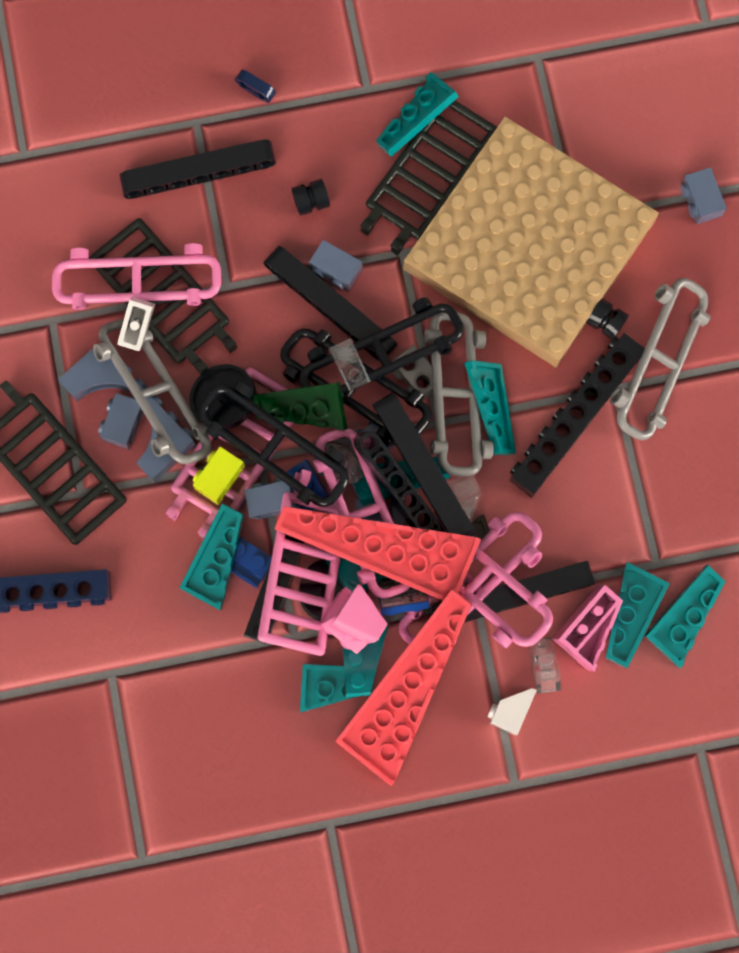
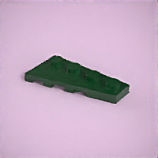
[252,382,348,430]

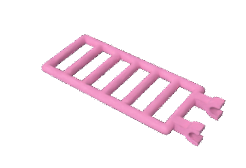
[165,367,293,538]
[258,469,341,656]

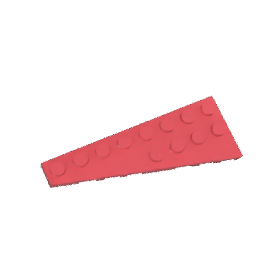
[274,506,481,601]
[335,589,472,786]

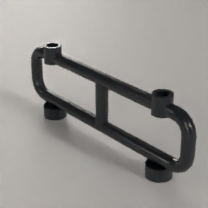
[299,297,464,402]
[280,329,432,446]
[199,380,349,507]

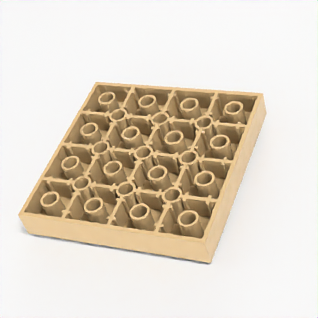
[403,117,659,368]

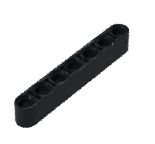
[119,139,276,199]
[263,245,397,361]
[372,392,477,537]
[354,432,445,532]
[432,561,595,623]

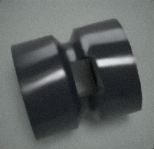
[291,178,330,216]
[586,298,629,340]

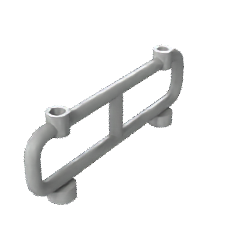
[610,278,710,440]
[424,312,494,476]
[93,319,211,464]

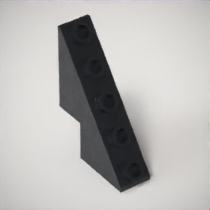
[244,534,304,644]

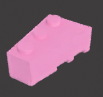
[552,585,623,672]

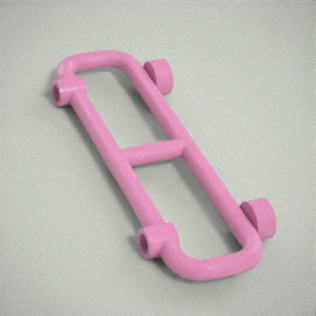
[52,243,221,310]
[313,428,410,599]
[398,512,542,645]
[420,516,553,649]

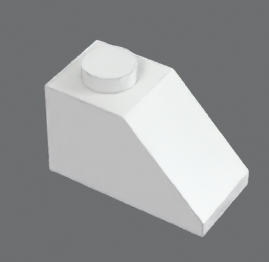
[117,297,155,351]
[487,688,537,735]

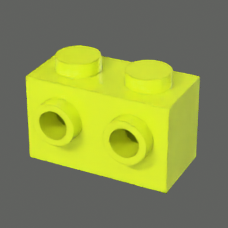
[193,447,245,505]

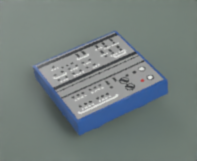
[377,578,429,615]

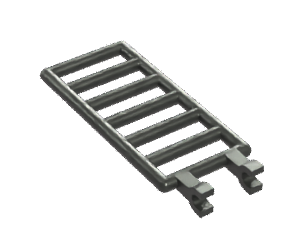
[360,100,497,256]
[89,218,238,375]
[0,380,127,545]

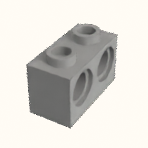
[392,345,443,401]

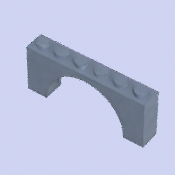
[58,348,196,483]

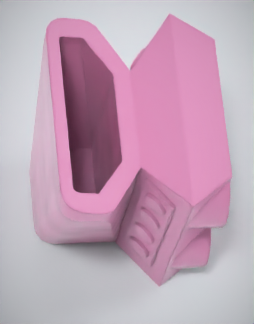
[320,584,387,654]

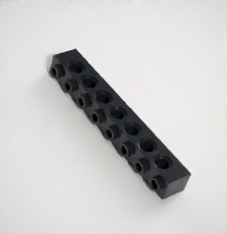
[509,333,645,498]

